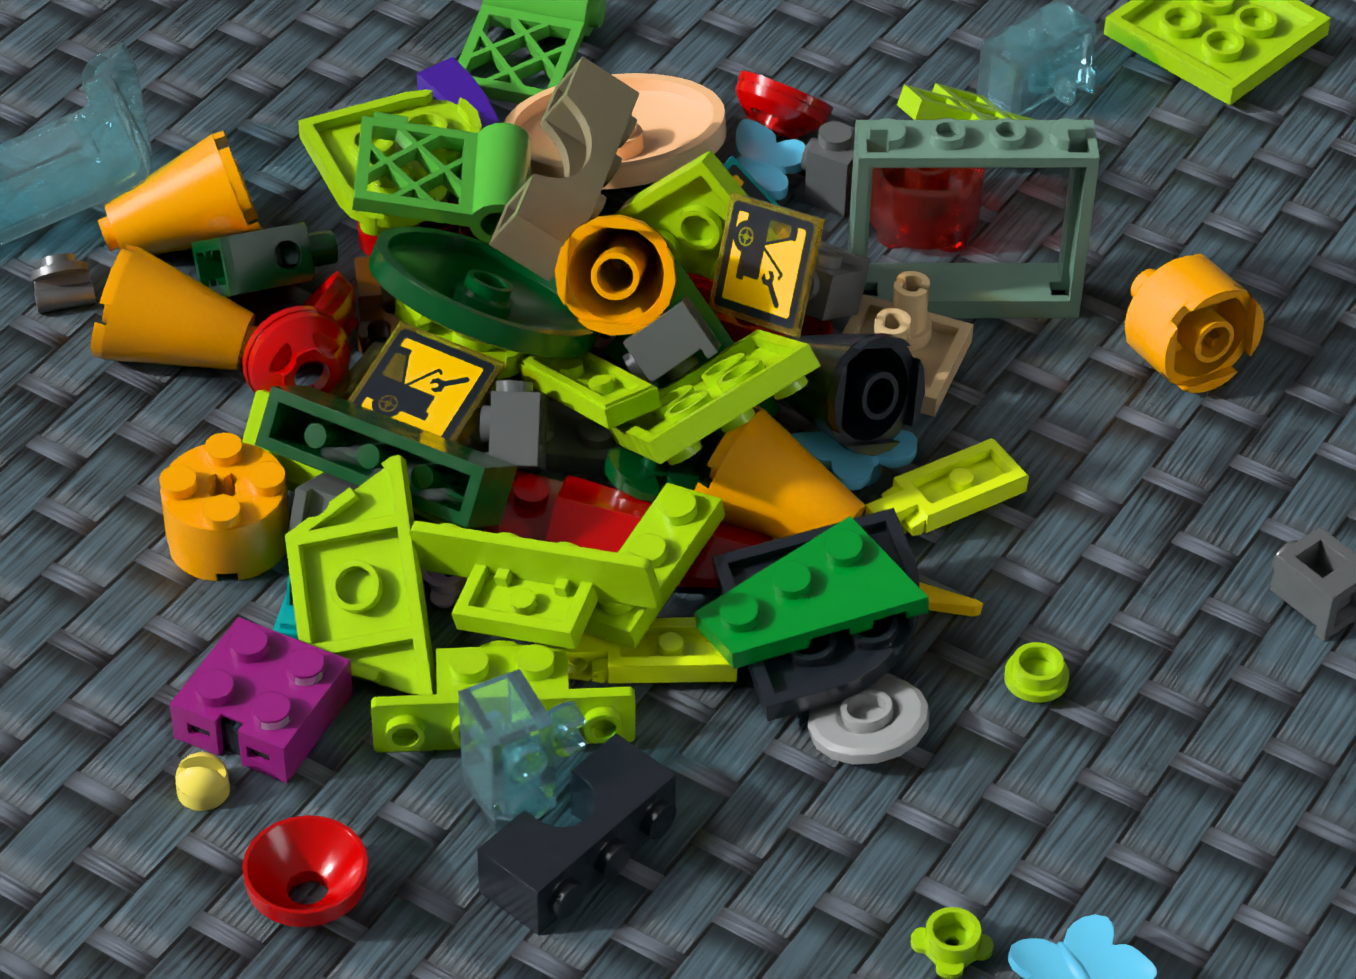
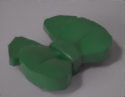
[604,447,707,502]

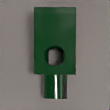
[191,222,338,297]

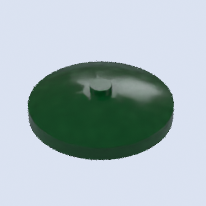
[369,226,599,358]

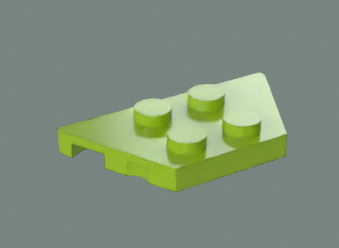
[285,455,437,695]

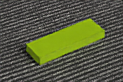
[518,352,662,429]

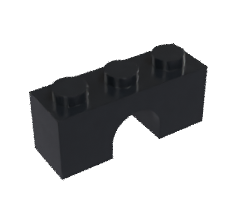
[477,733,677,936]

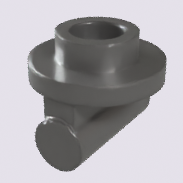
[30,253,96,313]

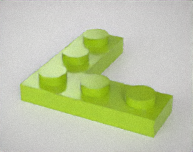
[466,483,725,649]

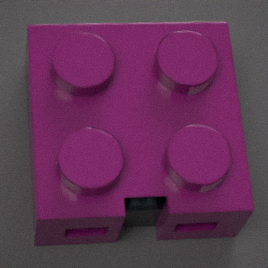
[170,617,353,783]

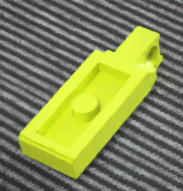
[865,438,1029,536]
[566,617,738,684]

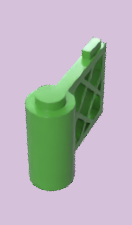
[458,0,607,104]
[352,112,532,243]

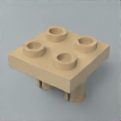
[842,271,974,417]

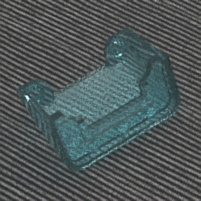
[0,42,153,246]

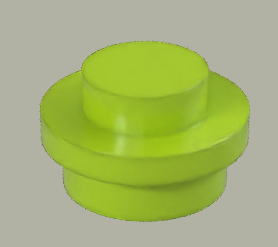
[1004,642,1069,703]

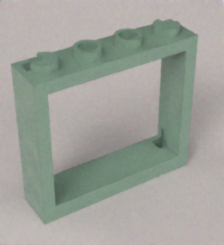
[847,118,1100,319]

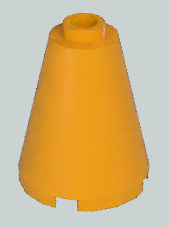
[98,130,262,255]
[555,214,677,336]
[90,244,257,370]
[694,405,866,539]

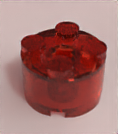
[870,168,985,252]

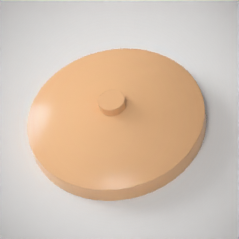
[504,73,727,190]

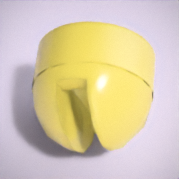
[175,751,230,811]

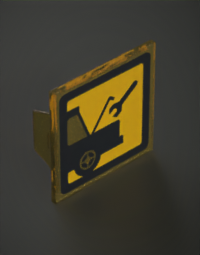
[709,193,825,337]
[348,321,505,443]

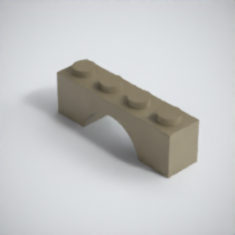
[489,56,640,282]

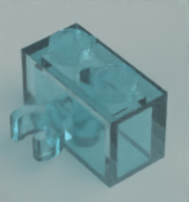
[977,0,1097,116]
[458,669,586,833]

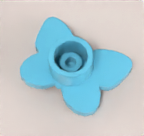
[735,119,806,201]
[791,430,917,490]
[1008,914,1157,979]

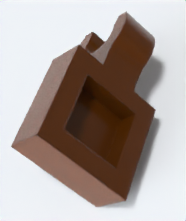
[354,256,402,355]

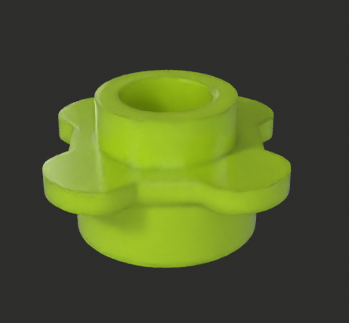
[910,907,994,979]

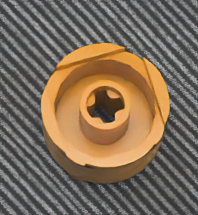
[1125,254,1264,393]
[159,432,290,581]

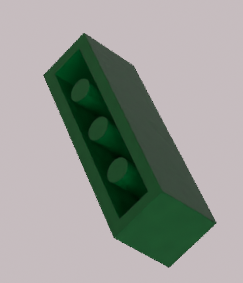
[255,386,518,528]

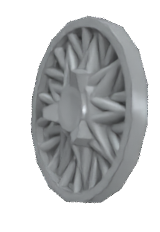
[808,676,930,765]

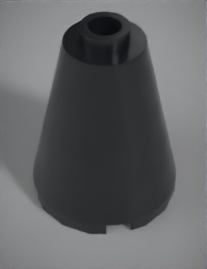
[781,333,925,456]

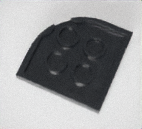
[712,508,920,722]

